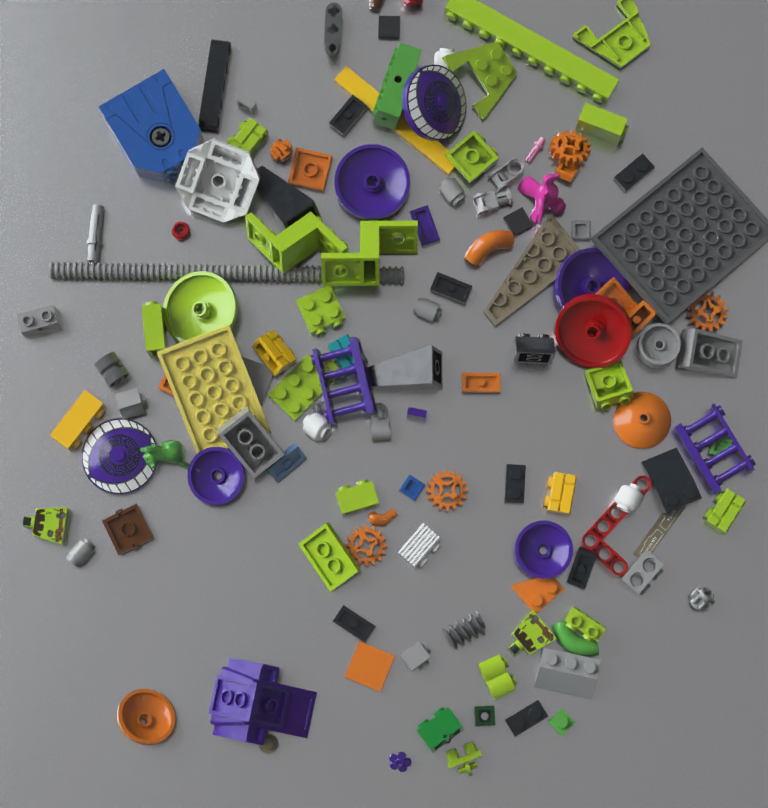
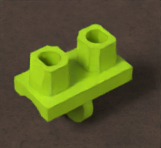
[446,741,482,776]

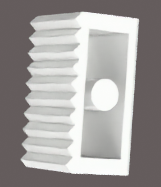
[398,523,441,569]

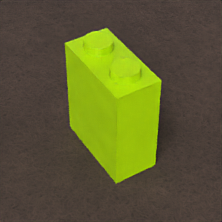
[575,102,629,146]
[141,301,168,357]

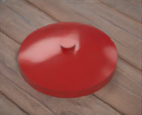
[555,294,632,368]

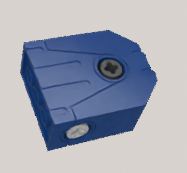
[98,69,203,182]

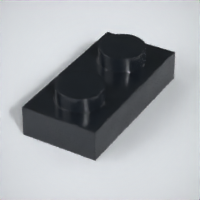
[329,95,367,136]
[614,153,655,192]
[430,272,473,304]
[504,464,526,504]
[567,546,598,589]
[333,605,376,643]
[505,700,549,737]

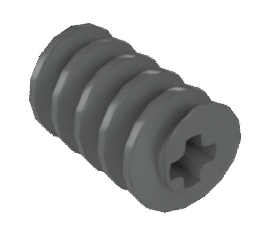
[443,611,486,649]

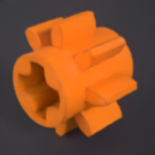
[270,139,293,162]

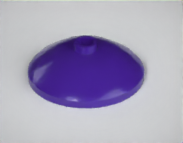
[187,447,245,505]
[515,520,573,579]

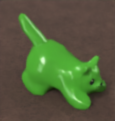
[140,440,190,469]

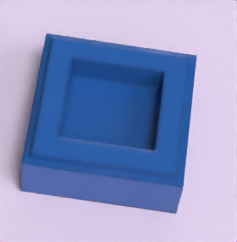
[399,474,426,501]

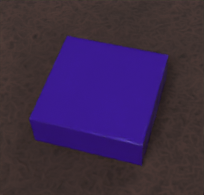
[407,407,427,421]

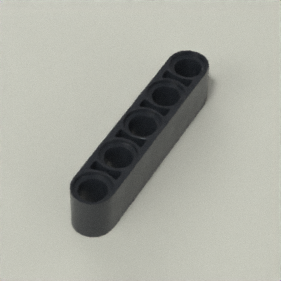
[198,39,231,130]

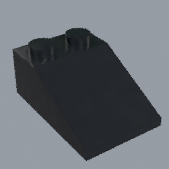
[514,333,556,364]
[641,447,702,515]

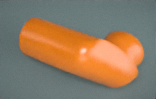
[368,508,398,526]

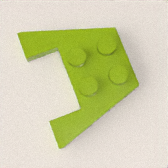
[572,0,651,69]
[442,41,517,119]

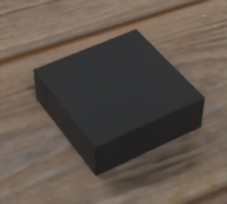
[378,16,400,39]
[503,207,533,237]

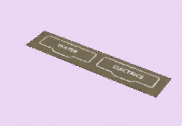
[633,506,686,563]

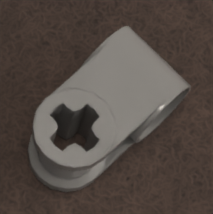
[488,158,524,192]
[371,403,391,441]

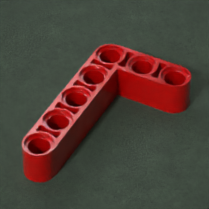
[580,475,652,577]

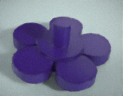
[389,752,412,772]

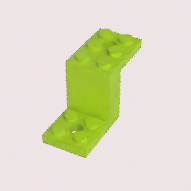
[245,212,349,274]
[321,221,418,286]

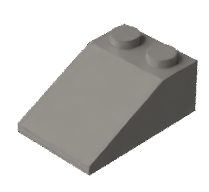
[677,328,743,378]

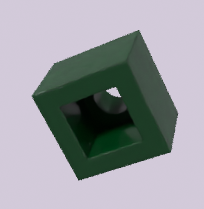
[474,705,495,727]

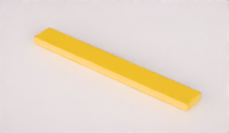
[334,66,455,176]

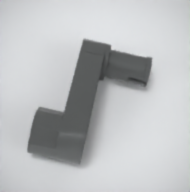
[324,3,342,57]

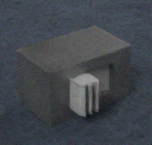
[311,401,327,414]

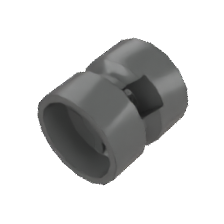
[94,352,130,388]

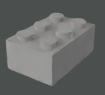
[217,406,285,478]

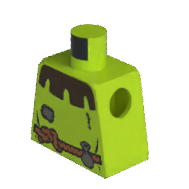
[23,507,70,546]
[508,610,556,656]

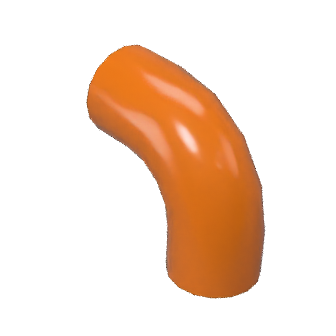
[465,230,515,266]

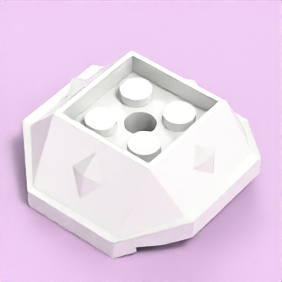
[175,138,260,223]

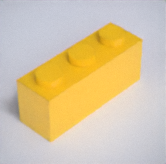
[50,390,105,452]

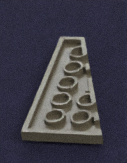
[484,213,580,326]

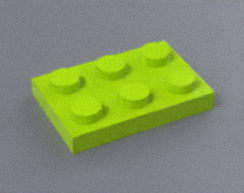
[267,354,335,422]
[298,522,361,592]

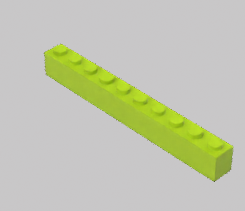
[444,0,619,104]

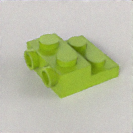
[445,130,499,183]
[295,286,346,336]
[585,360,634,410]
[565,605,606,642]

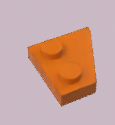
[511,577,564,614]

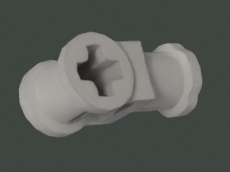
[473,188,513,215]

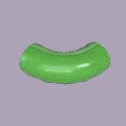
[553,621,599,656]

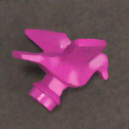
[518,173,566,223]

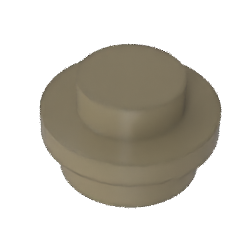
[258,734,278,753]

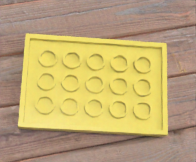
[157,324,271,453]

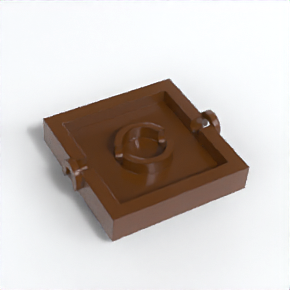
[102,503,154,556]

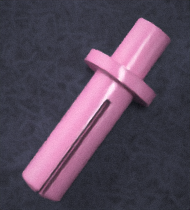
[526,137,545,163]

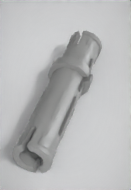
[86,205,104,263]

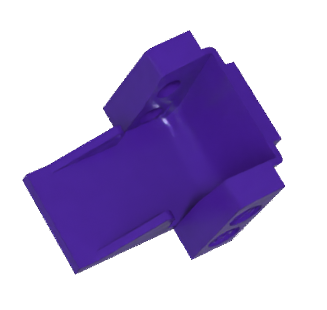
[208,658,317,745]

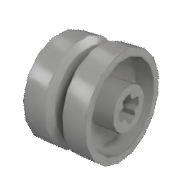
[636,323,681,369]

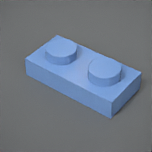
[267,442,307,482]

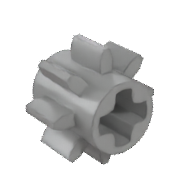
[690,587,715,611]

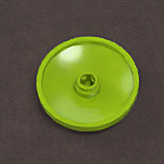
[163,271,238,342]

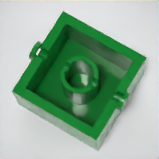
[417,707,464,753]

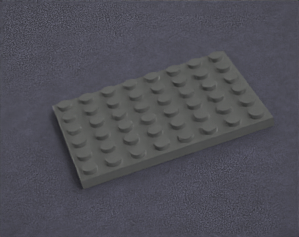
[590,147,768,324]

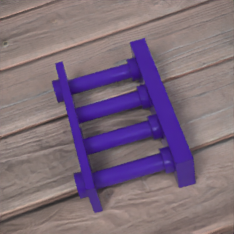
[311,337,378,425]
[675,403,756,494]

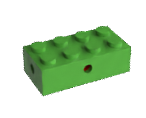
[372,43,422,130]

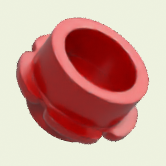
[172,222,190,240]

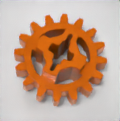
[550,130,591,167]
[687,292,729,333]
[426,469,468,512]
[345,524,387,567]

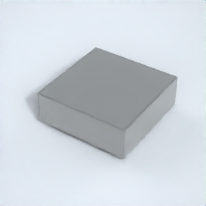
[236,94,257,113]
[571,220,591,241]

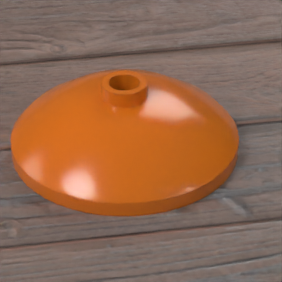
[613,392,671,449]
[117,689,175,745]

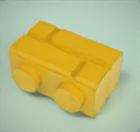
[252,329,297,376]
[544,472,577,515]

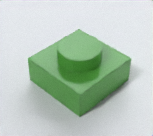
[708,437,733,459]
[548,709,576,736]

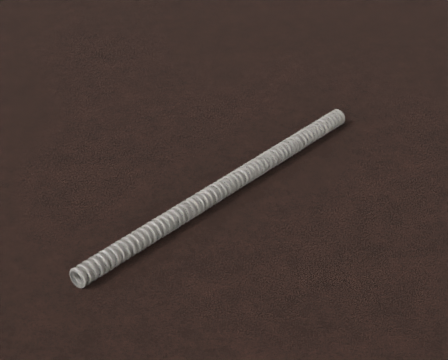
[48,262,404,284]

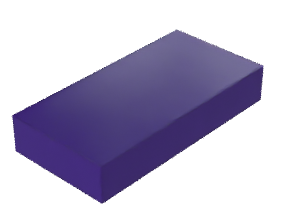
[410,205,440,247]

